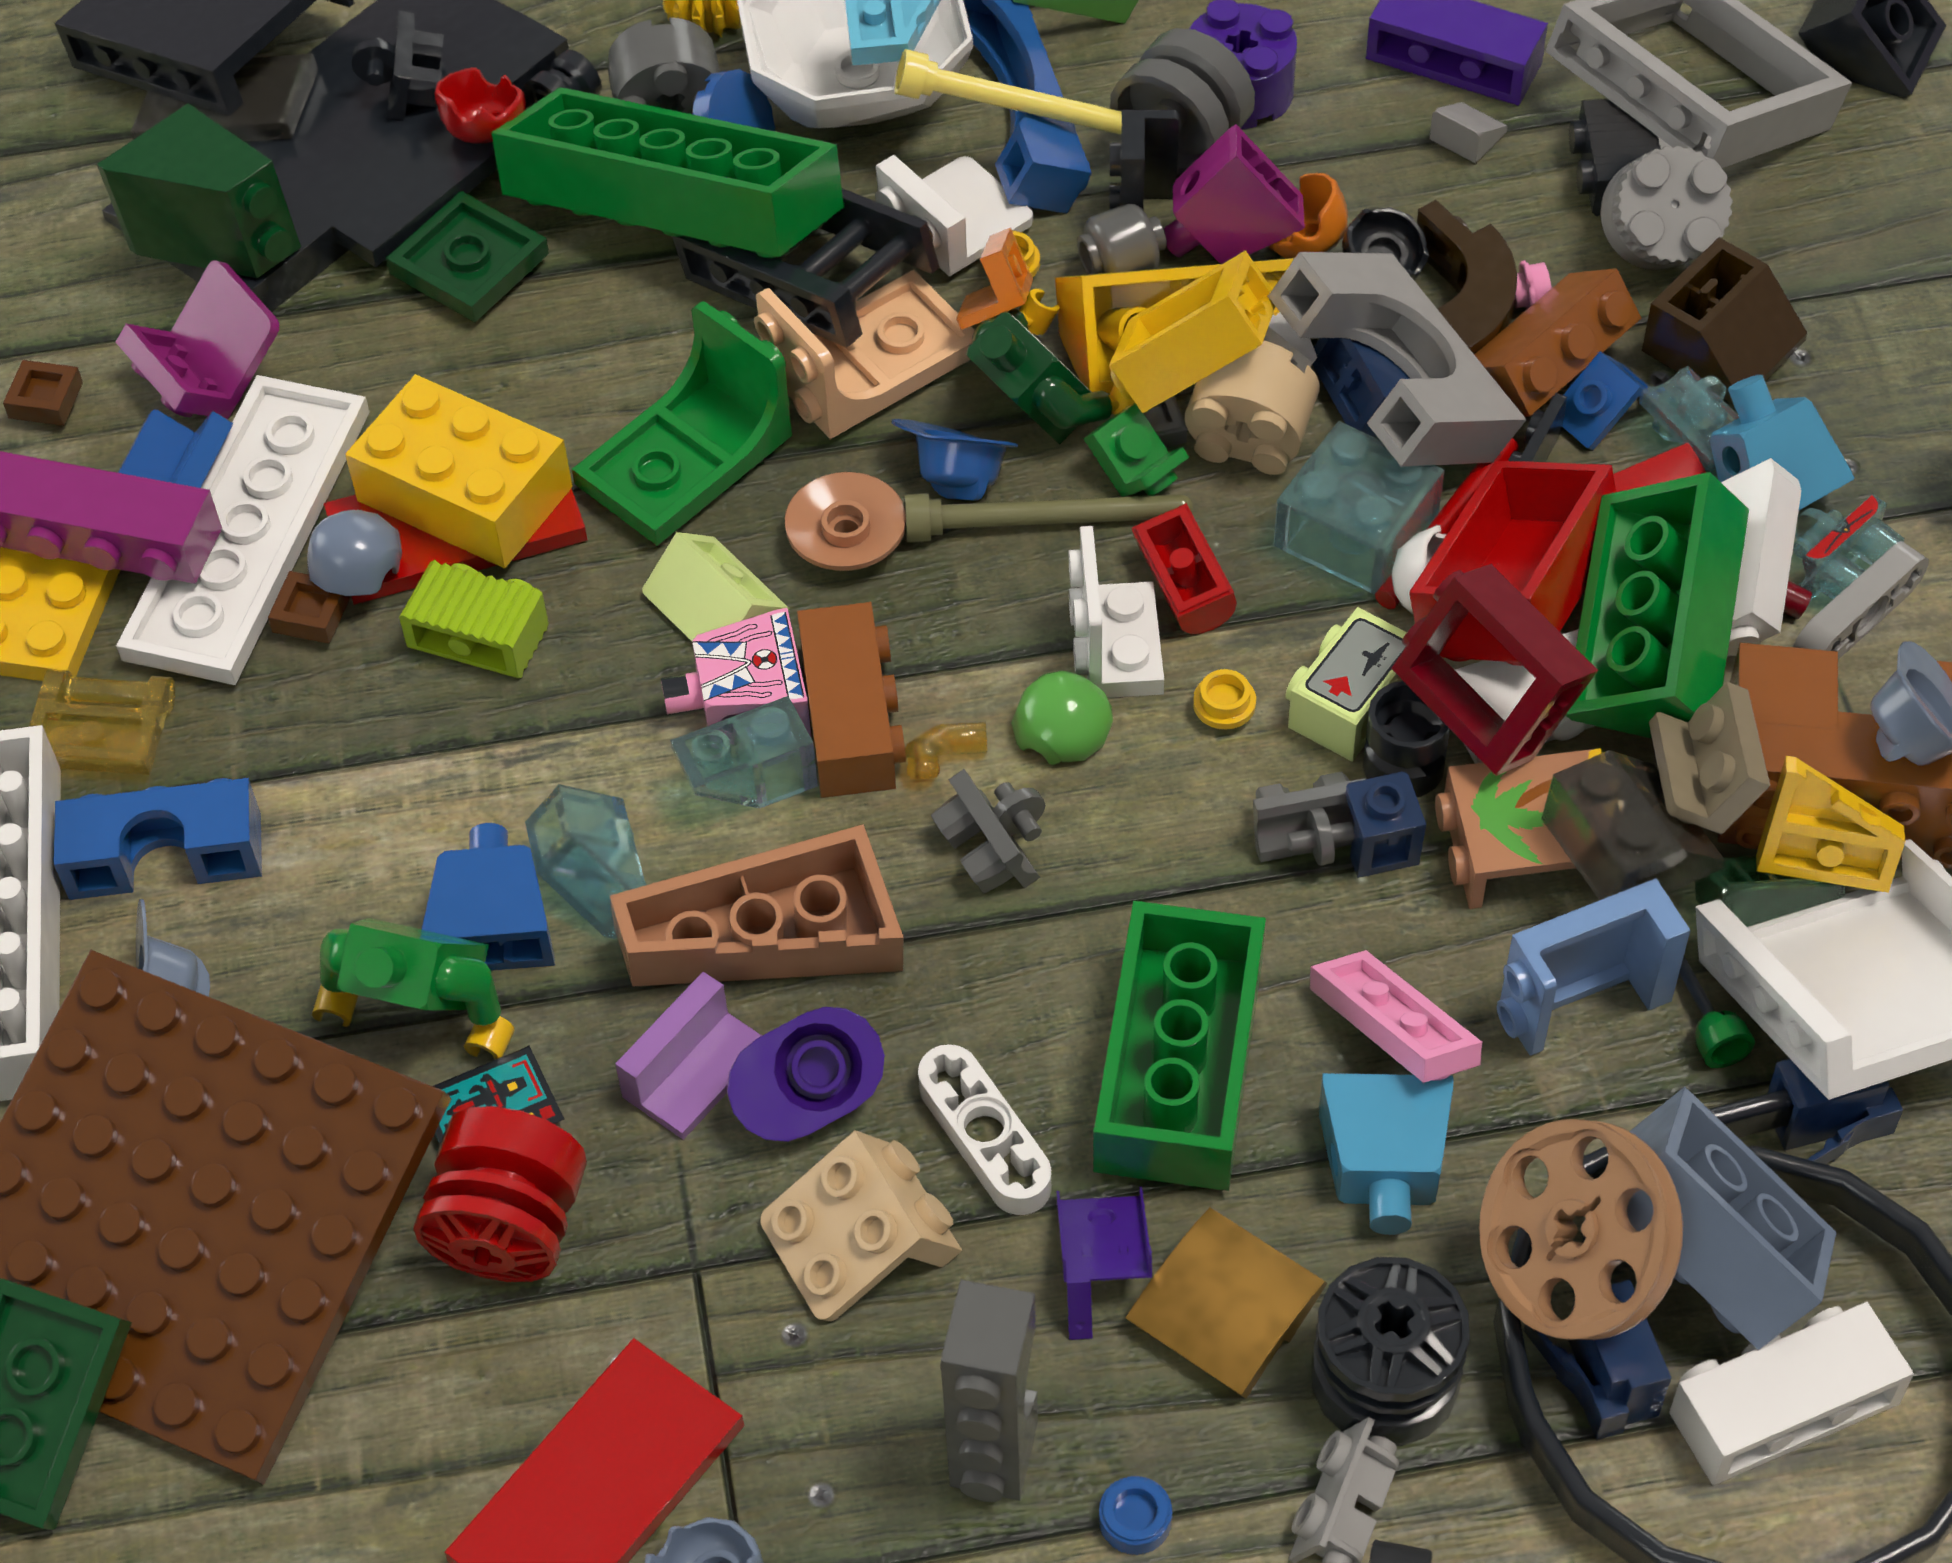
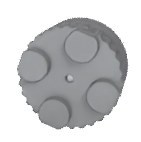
[1601,145,1733,270]

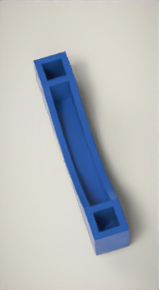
[963,0,1092,213]

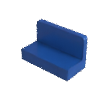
[117,410,234,488]

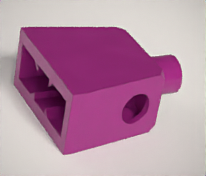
[1163,124,1305,264]

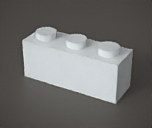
[1669,1302,1914,1486]

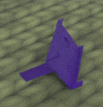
[1057,1186,1152,1340]

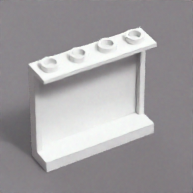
[1695,839,1952,1100]

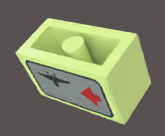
[1285,607,1407,762]

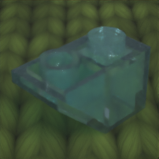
[670,696,818,809]
[525,784,647,939]

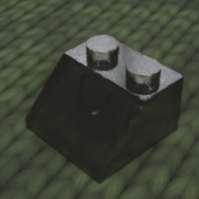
[1541,750,1726,900]

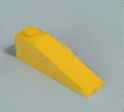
[1055,258,1295,393]

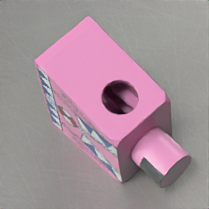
[661,608,812,742]

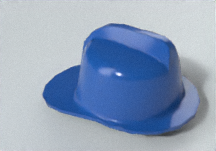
[891,419,1018,501]

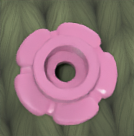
[1514,260,1552,309]

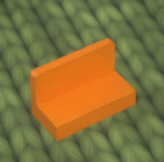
[956,227,1033,330]

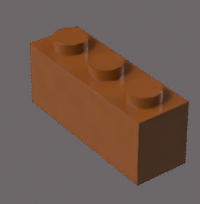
[1475,268,1642,417]
[797,602,906,798]

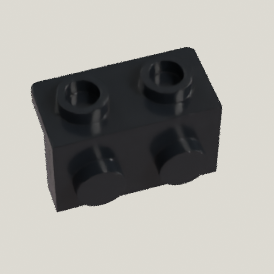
[1109,110,1179,210]

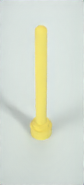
[894,49,1122,135]

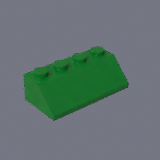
[1565,472,1749,738]

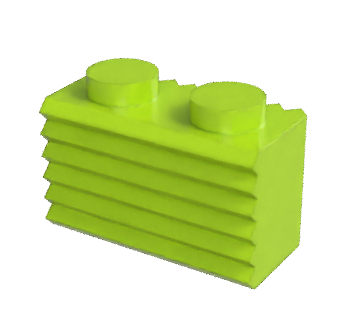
[399,560,549,678]

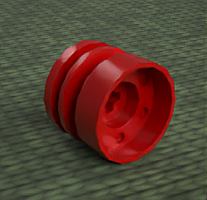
[413,1106,587,1282]

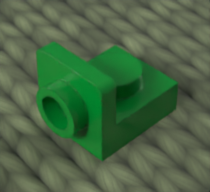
[1083,403,1189,497]

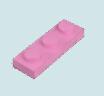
[1310,950,1482,1083]

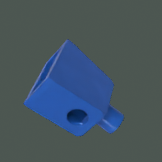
[422,823,555,971]

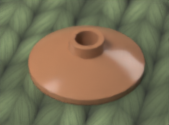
[785,472,906,571]

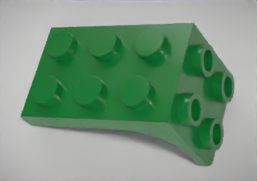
[572,301,792,546]

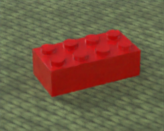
[1409,460,1616,666]

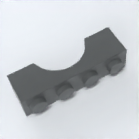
[940,1279,1038,1502]

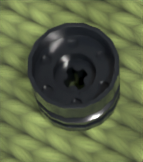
[1312,1257,1470,1446]

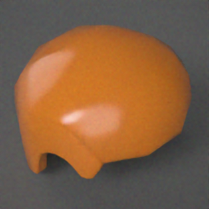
[1269,173,1348,259]

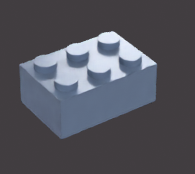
[1627,1086,1836,1350]

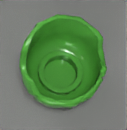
[1011,671,1113,765]

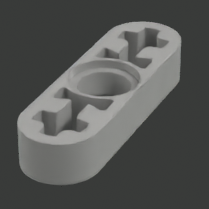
[1793,541,1929,660]

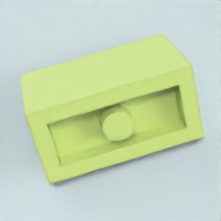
[643,532,789,641]

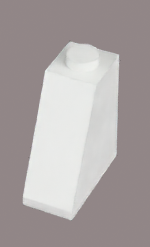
[1721,458,1802,657]

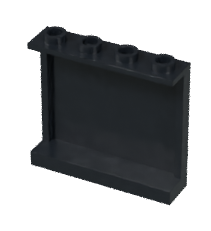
[54,0,355,116]

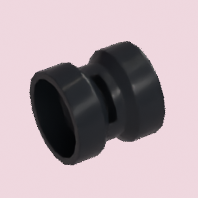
[524,49,602,106]

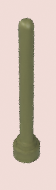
[904,493,1193,543]

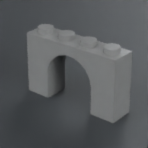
[1268,252,1527,467]

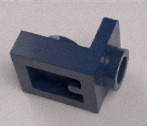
[1345,772,1427,878]

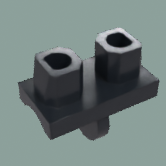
[351,11,443,121]

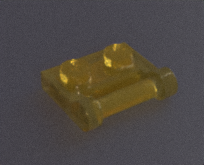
[29,669,176,775]

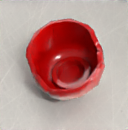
[435,68,526,144]

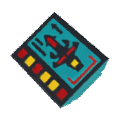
[433,1046,564,1145]

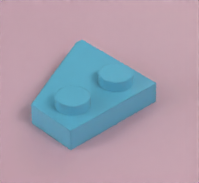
[844,0,941,66]

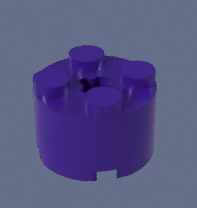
[1189,0,1297,129]

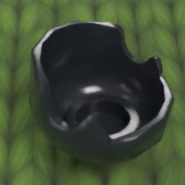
[1341,207,1429,281]

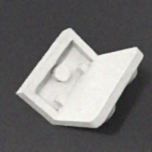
[875,155,1033,276]

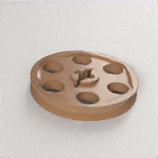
[1479,1119,1683,1340]

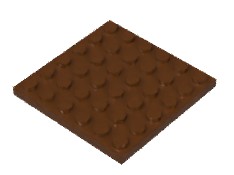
[0,950,451,1485]

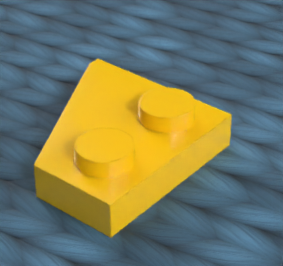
[1756,756,1905,893]

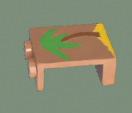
[1435,748,1631,909]

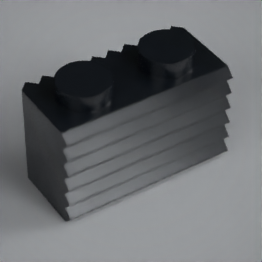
[1569,99,1661,217]

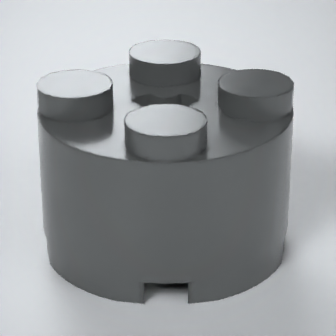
[608,18,720,114]

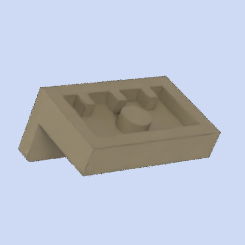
[1649,682,1770,834]

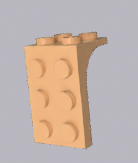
[754,269,975,439]

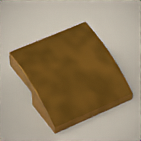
[1125,1207,1328,1398]

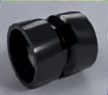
[1363,681,1450,797]

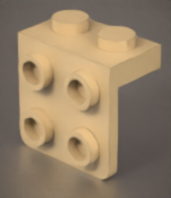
[760,1130,963,1321]

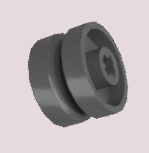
[1110,28,1255,175]

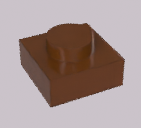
[3,360,83,426]
[268,571,351,644]

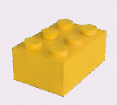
[345,374,573,568]

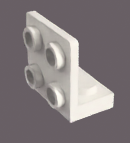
[1068,526,1164,698]

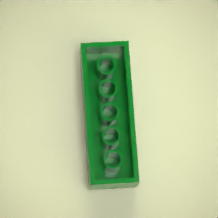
[492,87,844,258]

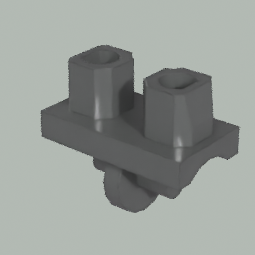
[930,769,1046,894]
[1253,772,1366,866]

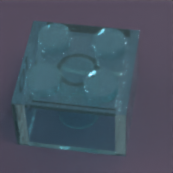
[1274,421,1445,595]

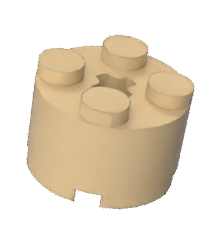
[1185,341,1320,475]

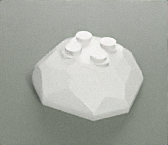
[737,0,973,128]

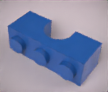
[54,778,262,900]

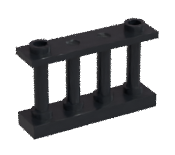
[672,188,940,348]

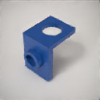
[1562,351,1665,450]

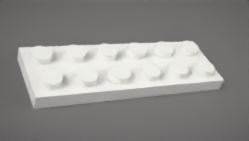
[116,375,370,685]

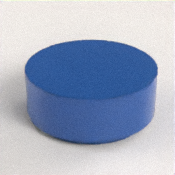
[1099,1476,1172,1555]

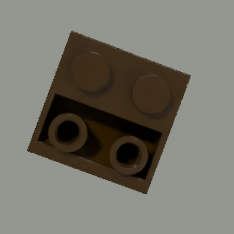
[1642,237,1807,405]

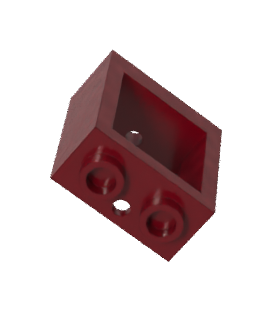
[1391,564,1599,776]

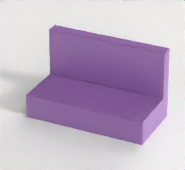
[615,971,762,1140]

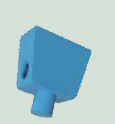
[1710,375,1854,510]
[1319,1073,1454,1235]

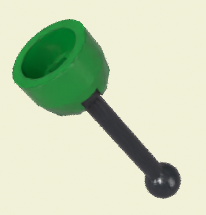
[1679,956,1755,1068]

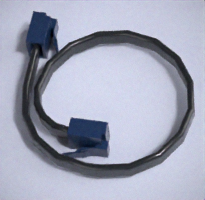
[1493,1059,1952,1563]

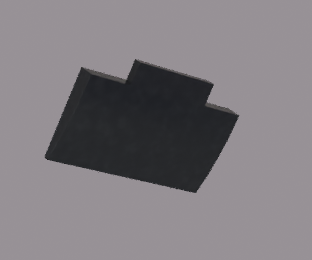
[102,0,569,312]

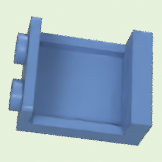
[1497,878,1690,1056]

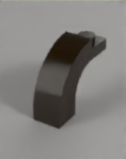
[1417,200,1517,355]

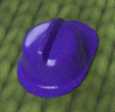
[727,1007,885,1142]

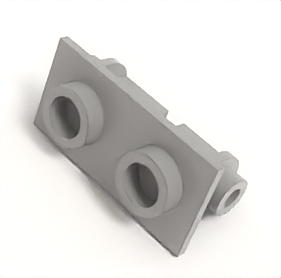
[1288,1417,1399,1563]

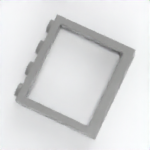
[1545,0,1852,168]

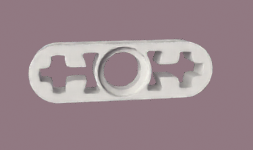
[918,1045,1051,1215]

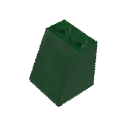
[97,103,301,278]

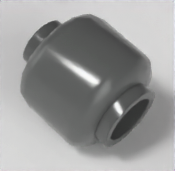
[1077,204,1166,275]

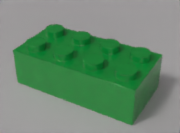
[1093,901,1266,1191]

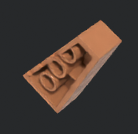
[610,824,904,987]

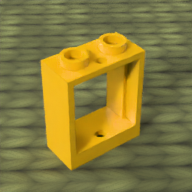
[1109,250,1276,413]

